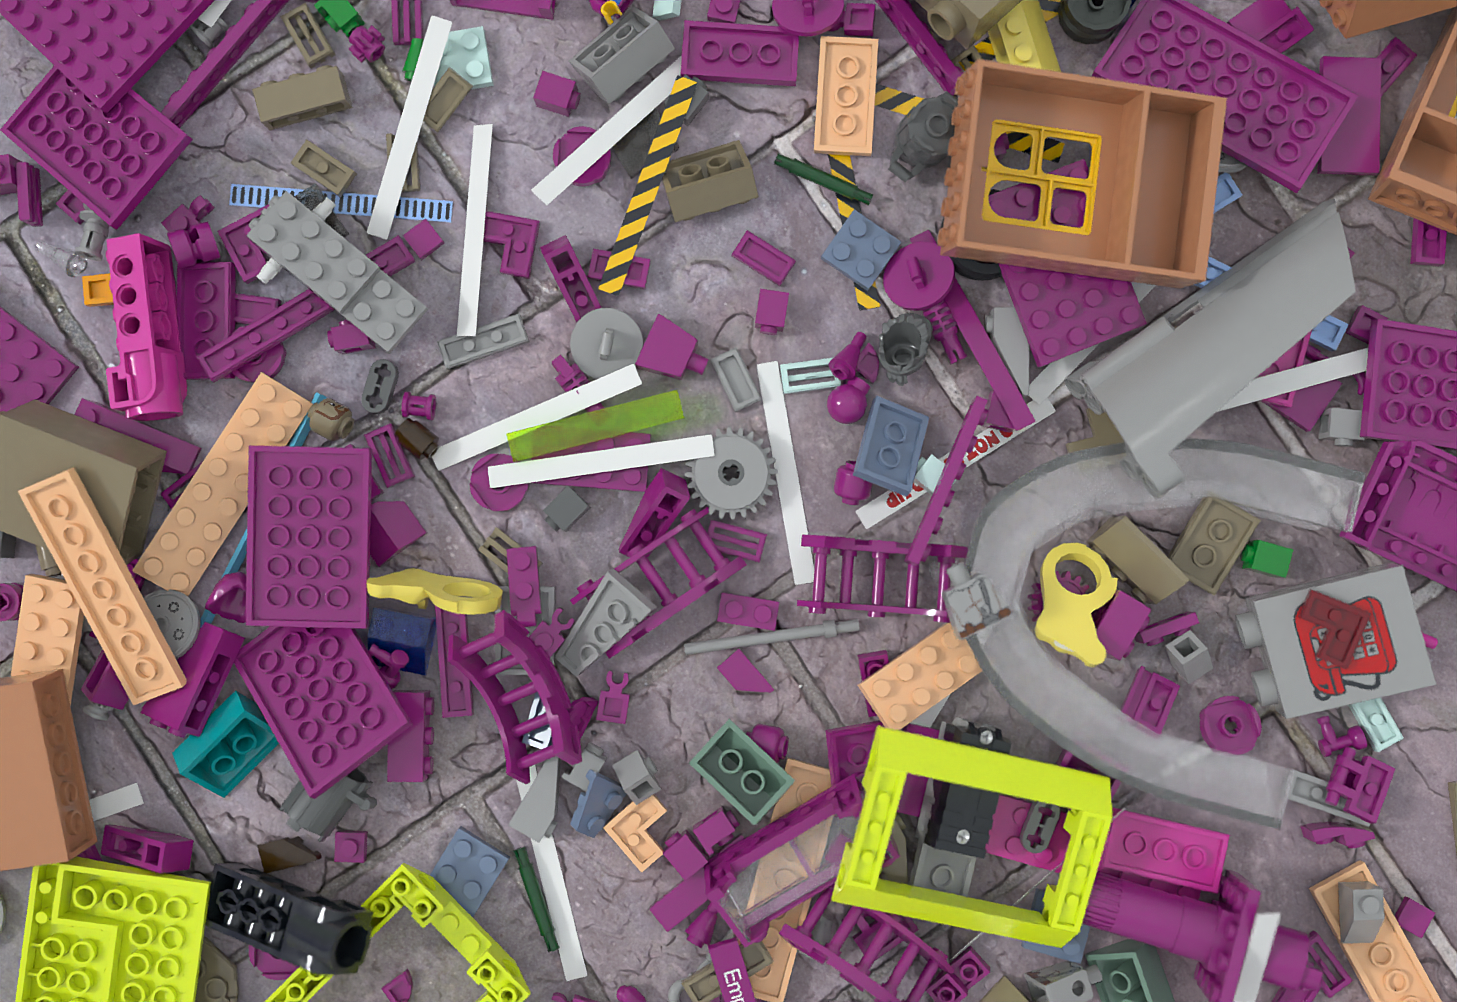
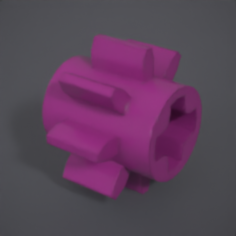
[349,25,385,63]

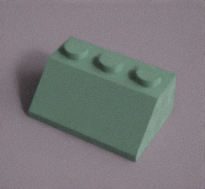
[689,719,795,826]
[1085,939,1175,1002]

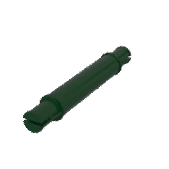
[774,153,874,206]
[513,846,560,952]

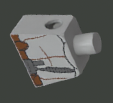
[942,562,1014,640]
[1024,961,1102,1002]

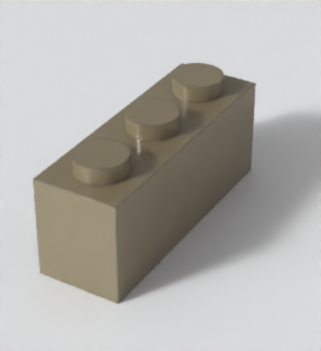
[252,65,353,130]

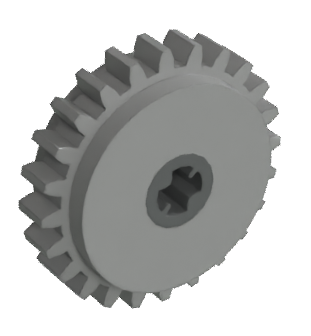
[685,427,778,520]

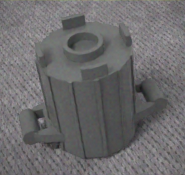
[279,768,377,842]

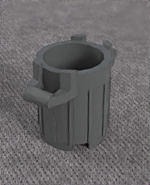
[888,91,958,183]

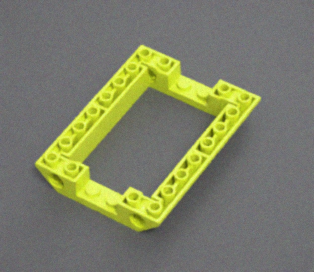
[831,726,1112,948]
[265,863,531,1002]

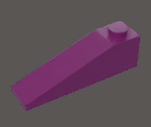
[74,398,201,474]

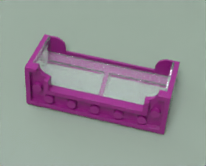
[704,774,900,948]

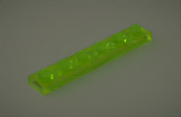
[506,390,685,462]

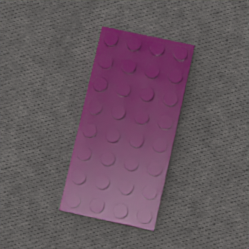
[1091,0,1359,193]

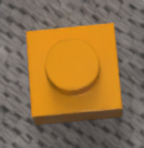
[82,273,114,307]

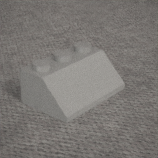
[569,6,675,104]

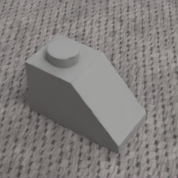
[1338,881,1384,943]

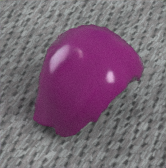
[205,572,246,623]

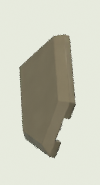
[195,936,238,1002]

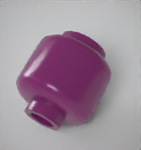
[834,460,873,505]
[746,723,789,763]

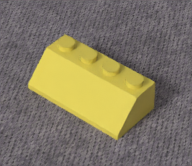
[988,0,1061,72]

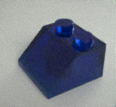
[367,607,436,676]

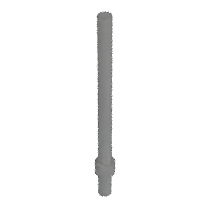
[684,619,860,655]

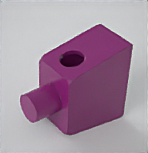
[635,314,709,380]

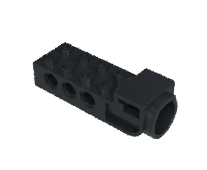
[205,863,374,975]

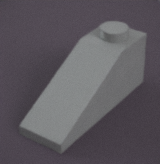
[984,307,1029,398]
[508,756,561,843]

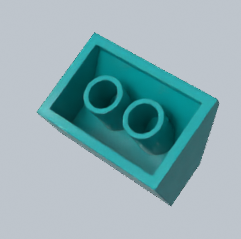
[172,690,279,798]

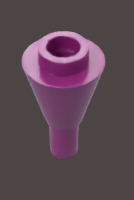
[828,332,867,380]
[685,898,725,948]

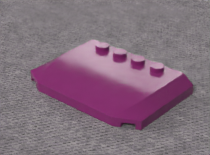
[1339,440,1457,592]

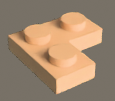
[603,794,667,873]

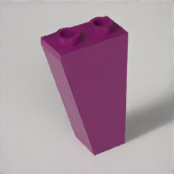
[140,622,245,738]

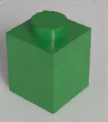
[1241,540,1293,578]

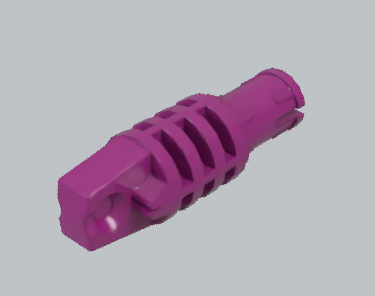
[923,300,968,365]
[551,355,613,428]

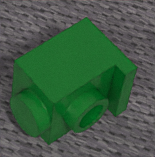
[314,0,365,38]

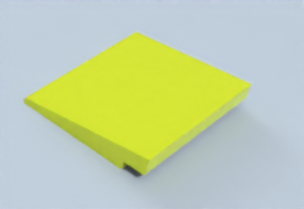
[15,857,211,1002]

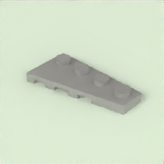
[555,569,657,676]

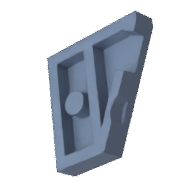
[570,769,626,838]

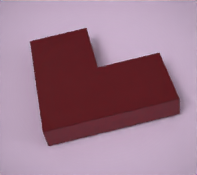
[1297,589,1371,670]

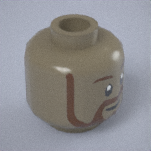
[308,398,354,441]

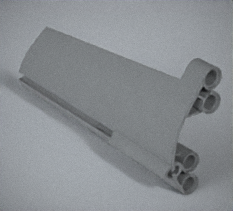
[1065,199,1356,499]

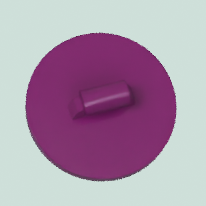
[772,0,844,36]
[883,242,955,311]

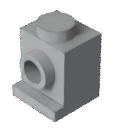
[561,742,607,791]

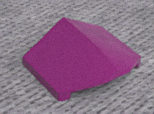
[370,501,427,567]

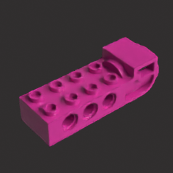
[106,233,187,421]

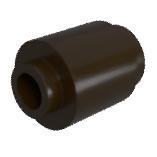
[394,418,439,460]

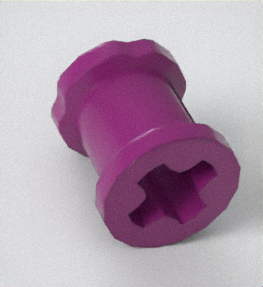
[401,392,436,421]

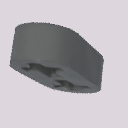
[361,359,399,414]
[1019,800,1060,853]

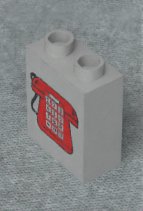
[1235,563,1437,719]

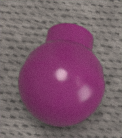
[827,376,870,424]

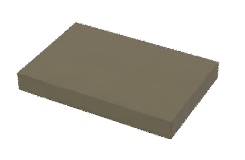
[1167,490,1261,596]

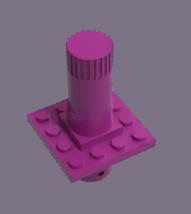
[1082,869,1323,1002]

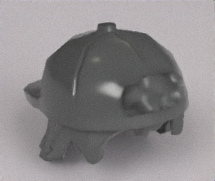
[879,313,933,387]

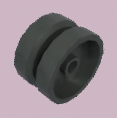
[1058,0,1131,44]

